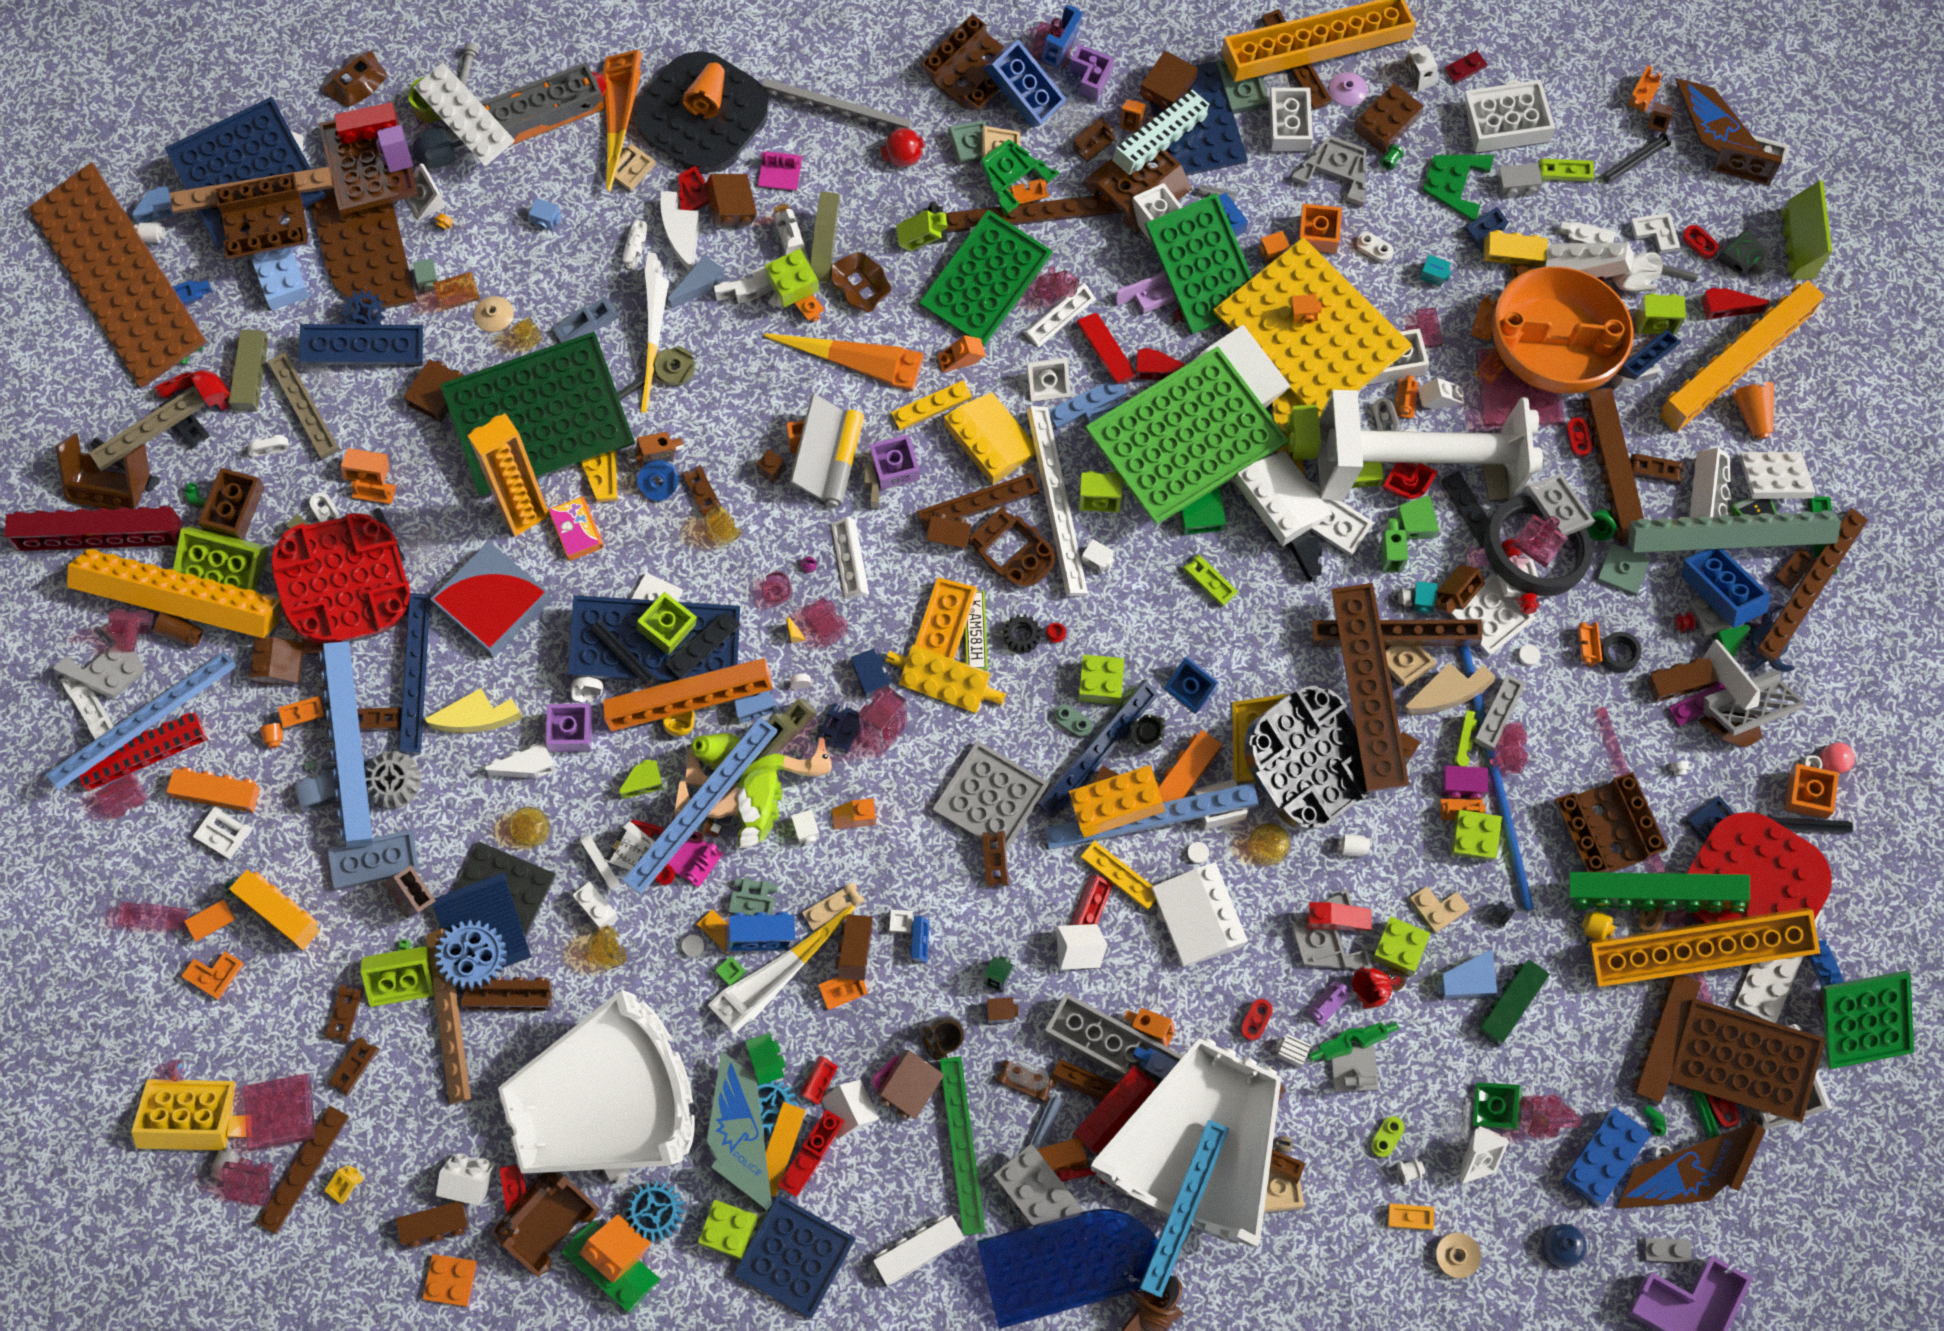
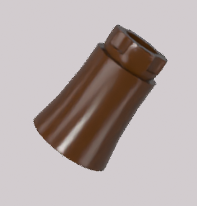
[153,612,204,648]

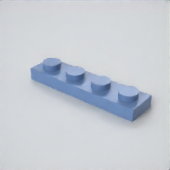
[1048,379,1127,429]

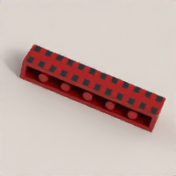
[79,712,208,791]

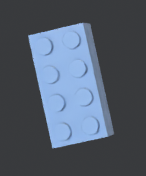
[250,221,310,311]

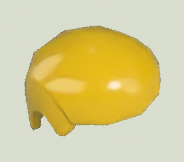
[663,710,695,737]

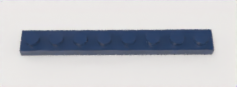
[399,592,431,755]
[1037,680,1159,818]

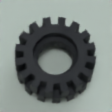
[1003,614,1041,654]

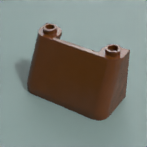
[491,1172,600,1278]

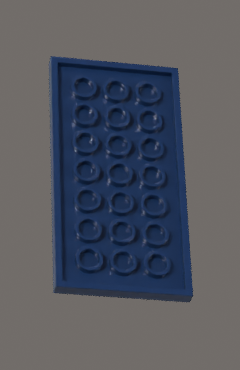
[568,595,740,683]

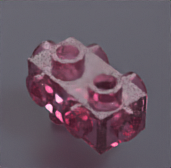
[1034,266,1080,301]
[1489,722,1528,774]

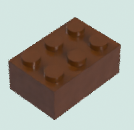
[1354,83,1424,154]
[198,467,265,540]

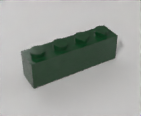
[1478,959,1550,1047]

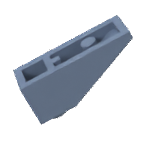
[668,255,725,309]

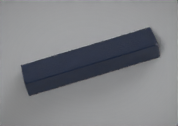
[1617,329,1682,380]

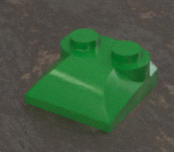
[1473,1082,1523,1132]

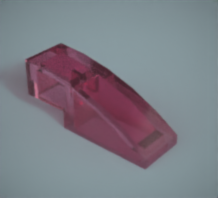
[118,902,188,931]

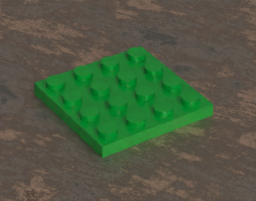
[1823,970,1914,1069]

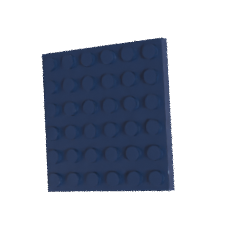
[164,96,326,250]

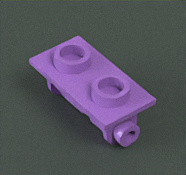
[1306,980,1351,1026]

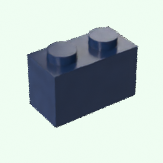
[851,648,892,700]

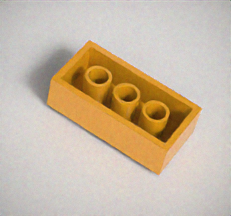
[1069,765,1166,838]
[229,869,320,950]

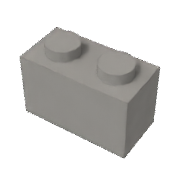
[1496,163,1542,198]

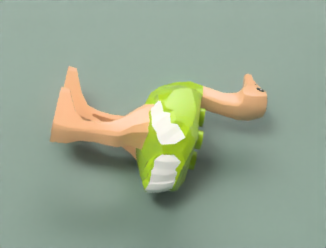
[675,737,832,848]

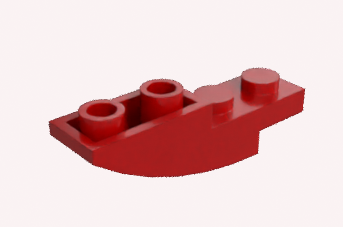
[778,1109,845,1199]

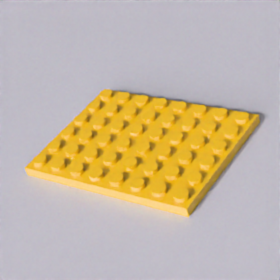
[1214,237,1412,417]

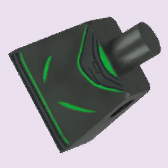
[1717,228,1768,277]

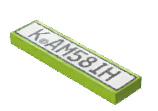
[965,591,988,671]

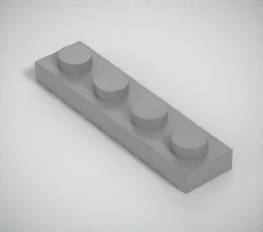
[1473,674,1526,751]

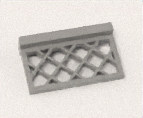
[1704,669,1806,736]

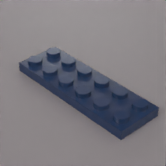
[299,324,423,365]

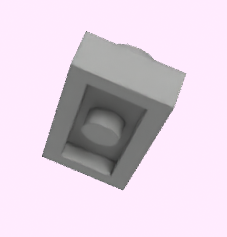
[1644,1238,1691,1263]

